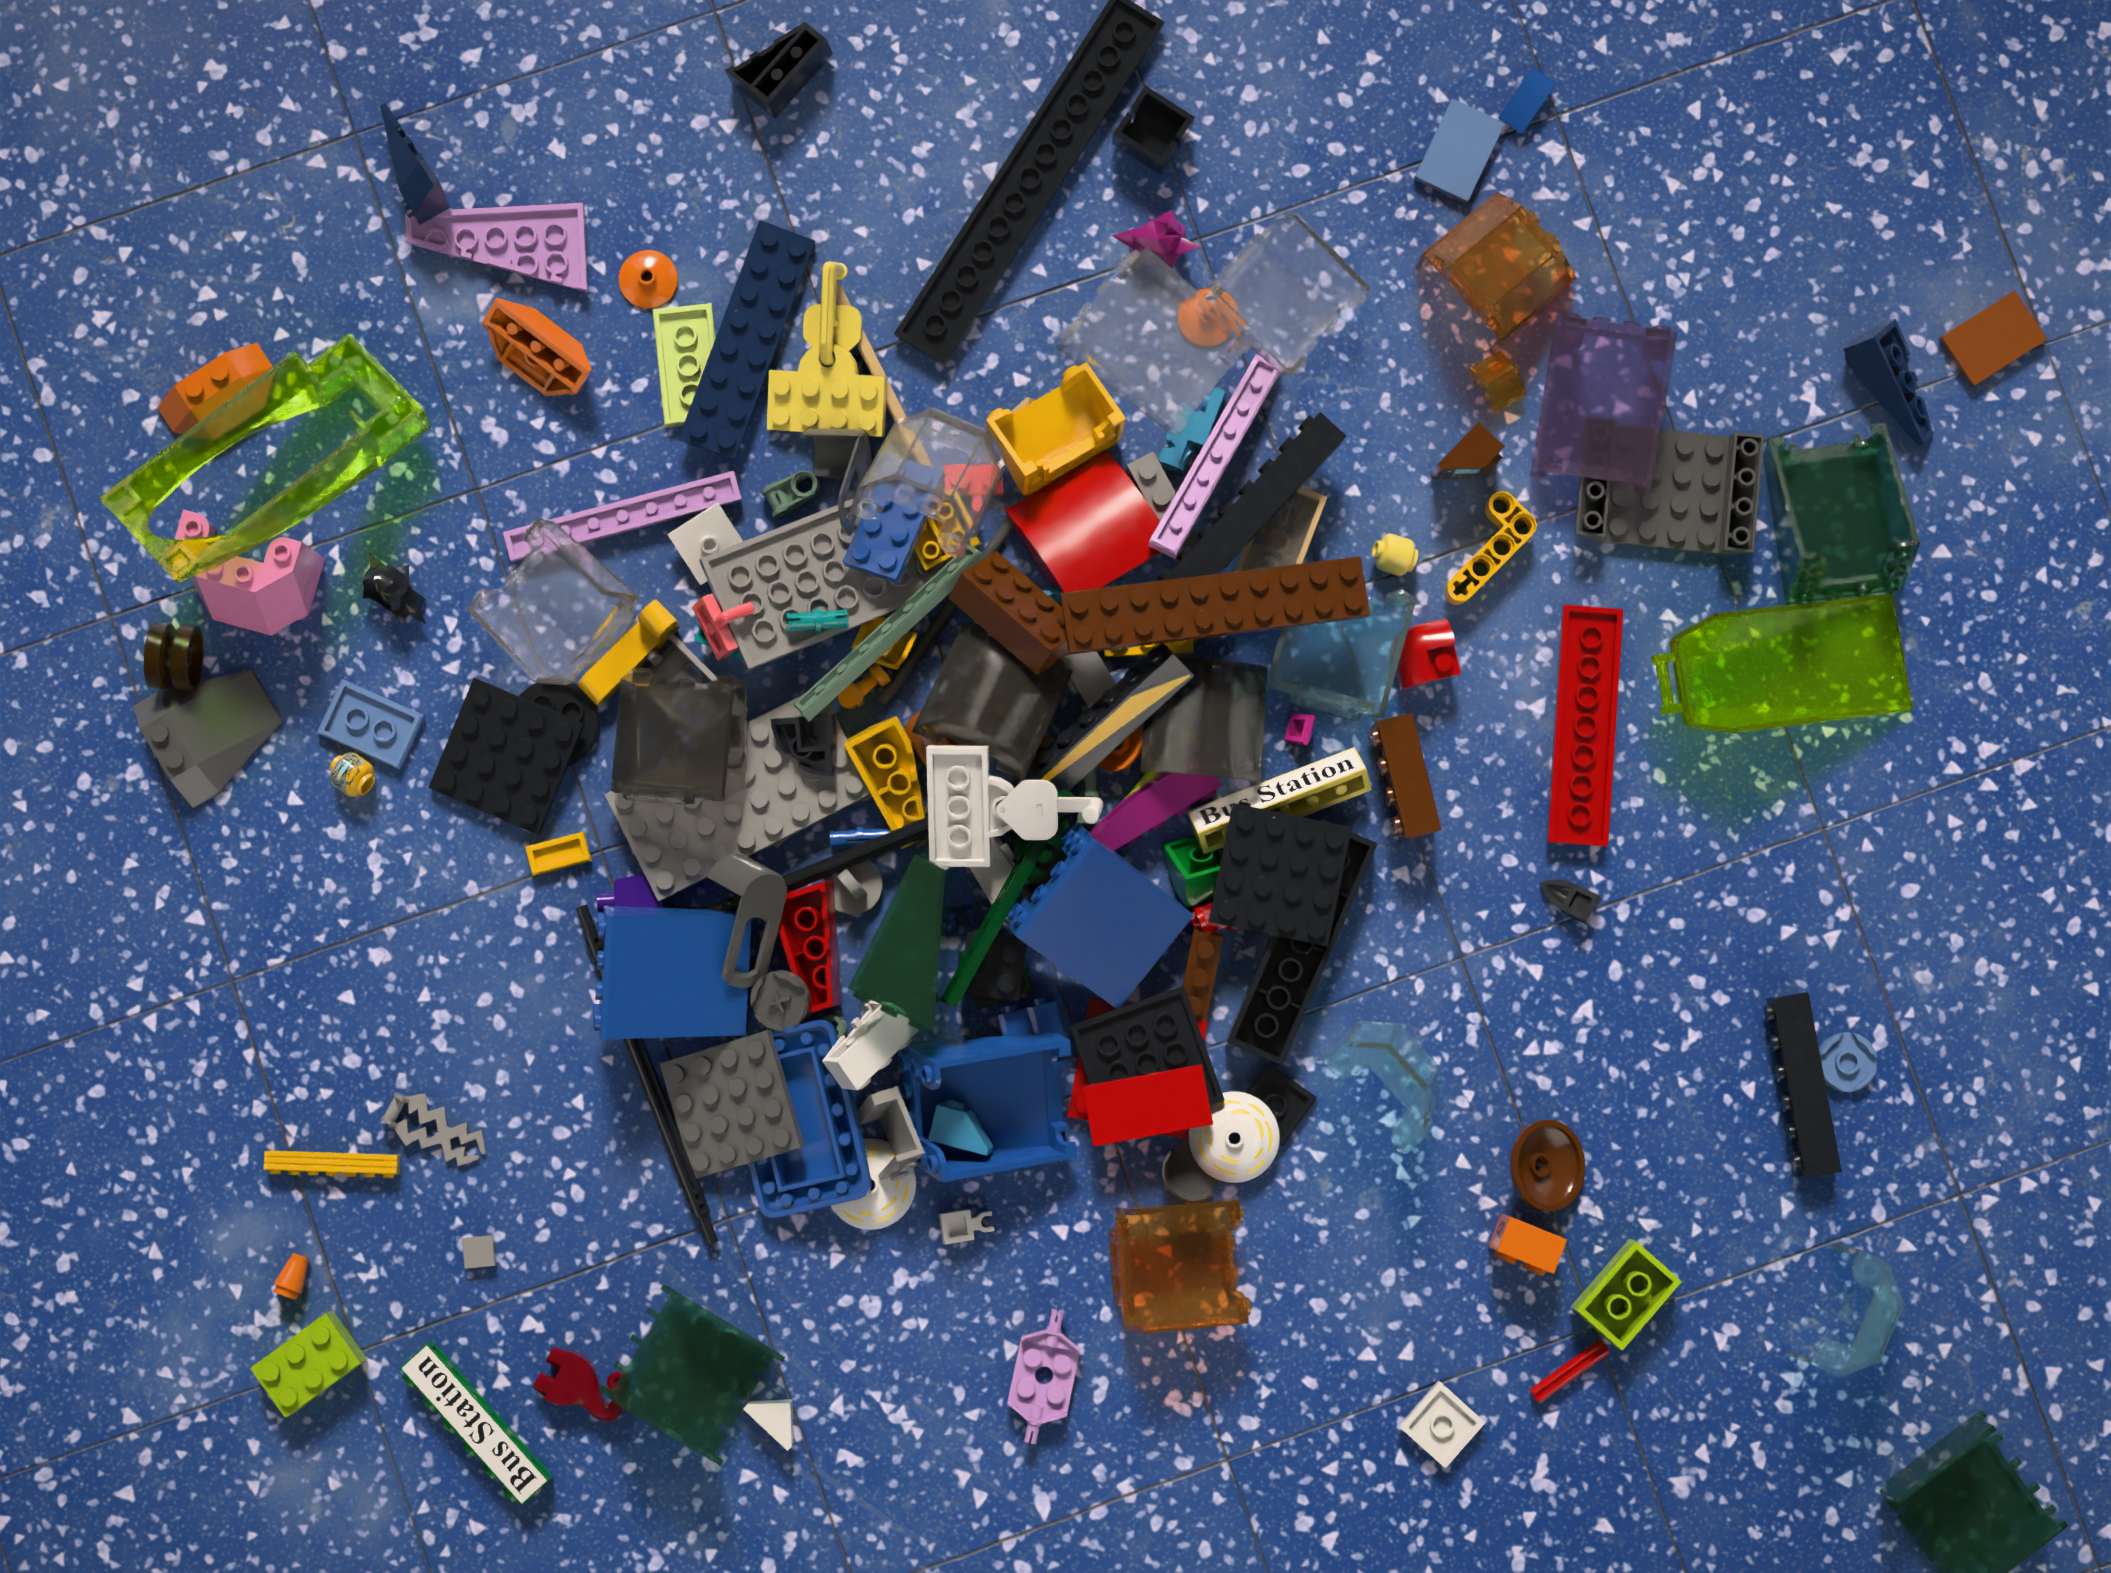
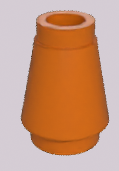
[273,1253,309,1300]

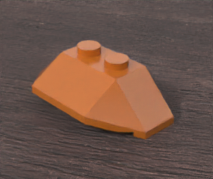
[482,298,592,396]
[157,343,274,439]

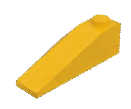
[844,716,925,849]

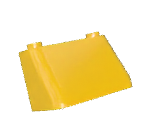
[985,362,1126,496]

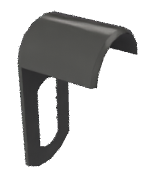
[803,428,872,536]
[707,853,787,989]
[1162,1090,1245,1203]

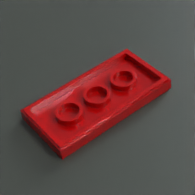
[1082,1064,1213,1147]

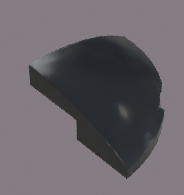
[770,714,836,776]

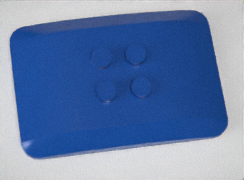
[749,1020,871,1218]

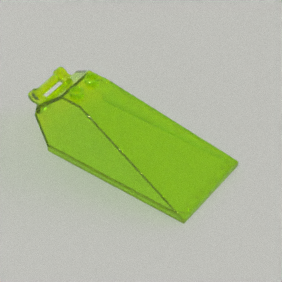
[1651,593,1913,734]

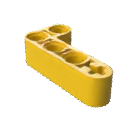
[1444,491,1537,605]
[577,599,681,706]

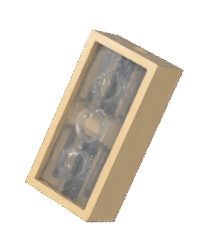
[1235,487,1328,572]

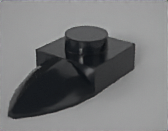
[1540,880,1602,925]

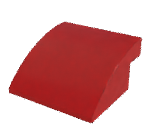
[1004,450,1162,593]

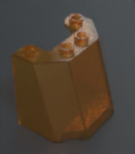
[1415,191,1577,354]
[1109,1199,1251,1334]

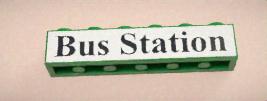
[400,1340,553,1506]

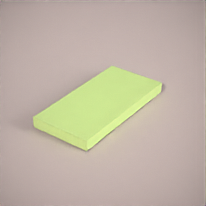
[653,303,716,428]

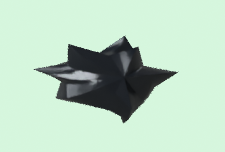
[362,553,426,624]

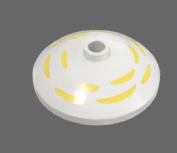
[1189,1091,1280,1183]
[831,1138,916,1230]

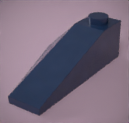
[380,103,450,225]
[1843,319,1934,446]

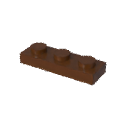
[1182,928,1223,1021]

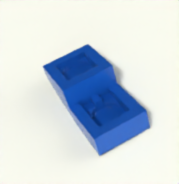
[1498,67,1557,134]

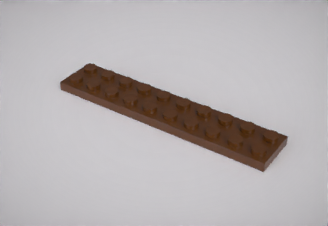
[1061,556,1370,655]

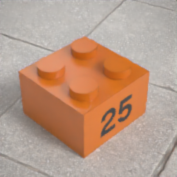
[1488,1213,1567,1276]

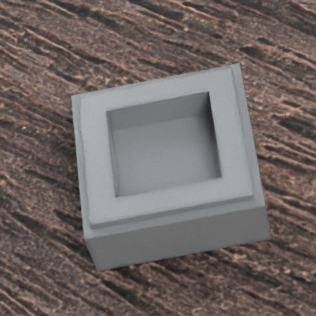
[462,1235,496,1269]

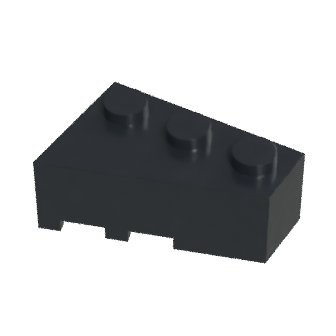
[725,22,833,118]

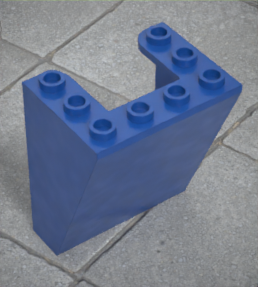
[1005,822,1194,1009]
[593,906,751,1039]
[898,1033,1077,1182]

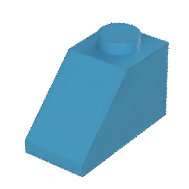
[928,1099,993,1156]

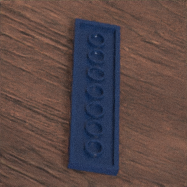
[678,220,815,461]

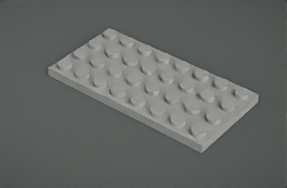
[699,491,952,671]
[604,694,871,902]

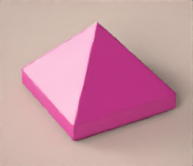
[1284,713,1315,745]

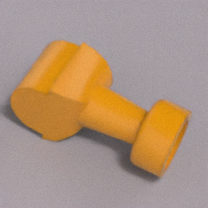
[838,663,891,710]

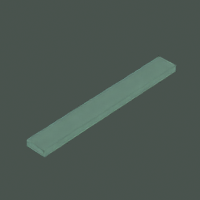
[793,544,986,721]

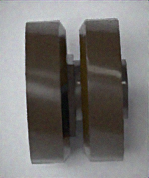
[144,622,204,691]

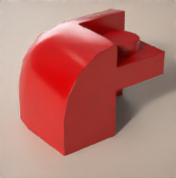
[1391,618,1461,691]

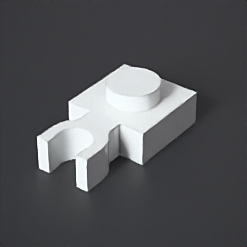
[939,1209,994,1245]

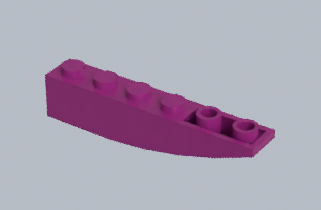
[1090,752,1222,851]

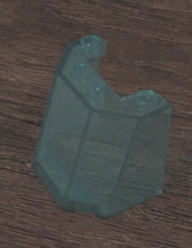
[1268,590,1417,721]
[1314,1021,1441,1154]
[1785,1243,1905,1379]

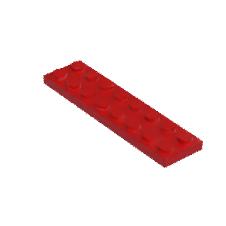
[1546,605,1623,847]

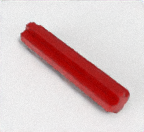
[1530,1340,1610,1403]

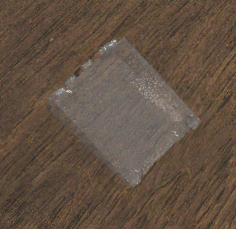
[1056,247,1255,436]

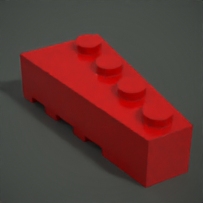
[778,881,841,1014]

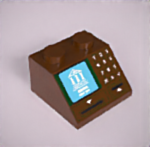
[1430,422,1505,479]

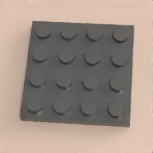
[660,1029,805,1179]

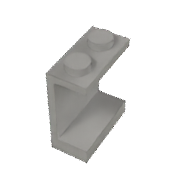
[857,1086,925,1181]

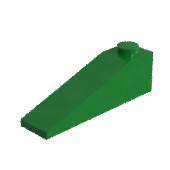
[1162,836,1223,907]

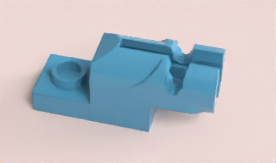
[1158,387,1226,474]

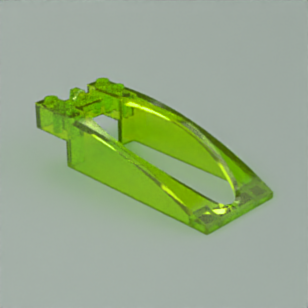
[99,333,431,583]

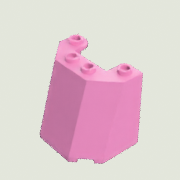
[175,510,325,636]

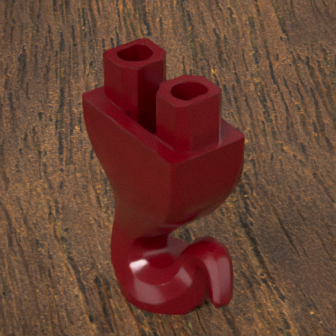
[532,1346,632,1422]

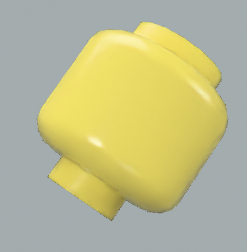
[1371,534,1418,576]

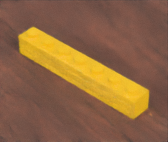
[263,1150,401,1178]

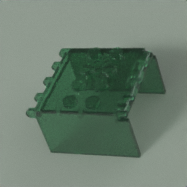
[599,1283,785,1466]
[1879,1410,2068,1573]

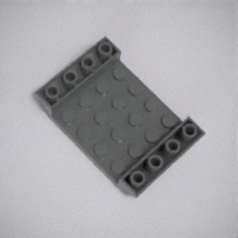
[1575,416,1764,555]

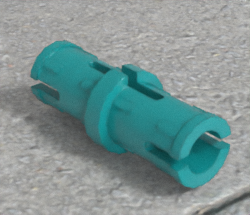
[786,609,849,633]

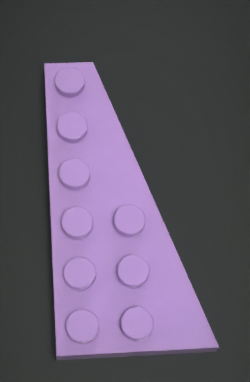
[405,203,588,292]

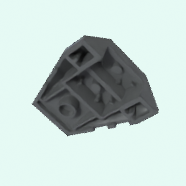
[133,670,282,809]

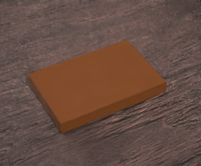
[1939,290,2047,388]

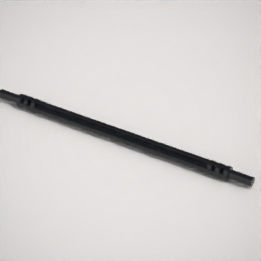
[706,785,1014,911]
[576,904,719,1246]

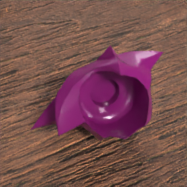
[1111,210,1202,270]

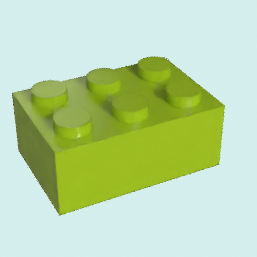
[1570,1239,1682,1351]
[250,1310,368,1418]

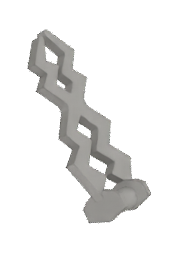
[381,1092,486,1166]

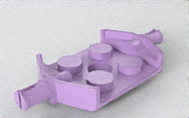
[1007,1309,1081,1444]

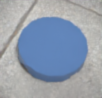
[1819,1032,1877,1092]

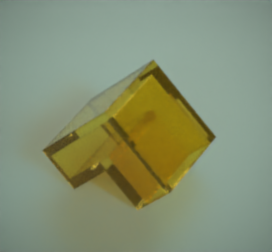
[1469,350,1527,413]

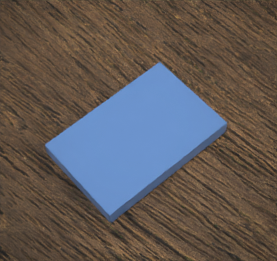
[1414,99,1505,204]
[317,679,425,770]

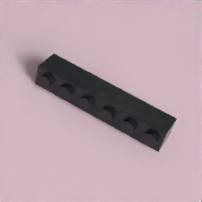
[1764,992,1842,1178]

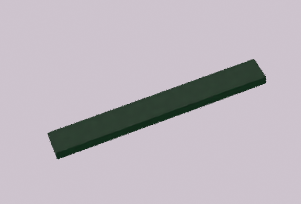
[940,789,1074,1008]

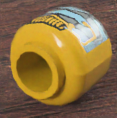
[329,752,375,797]

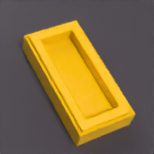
[525,831,592,876]

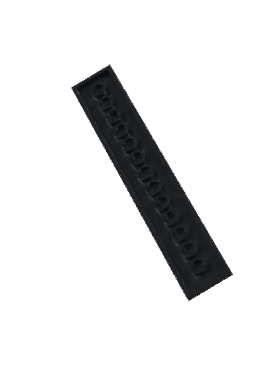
[894,0,1165,367]

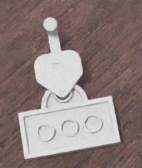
[926,745,1103,867]

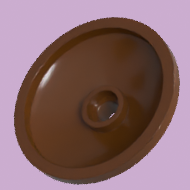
[1510,1120,1585,1211]

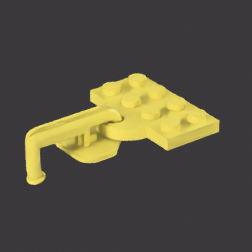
[767,261,887,437]

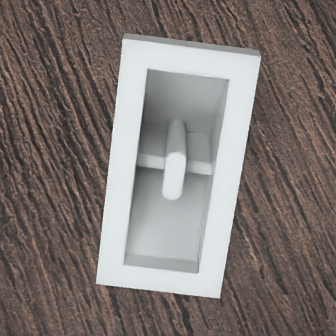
[743,1399,794,1451]

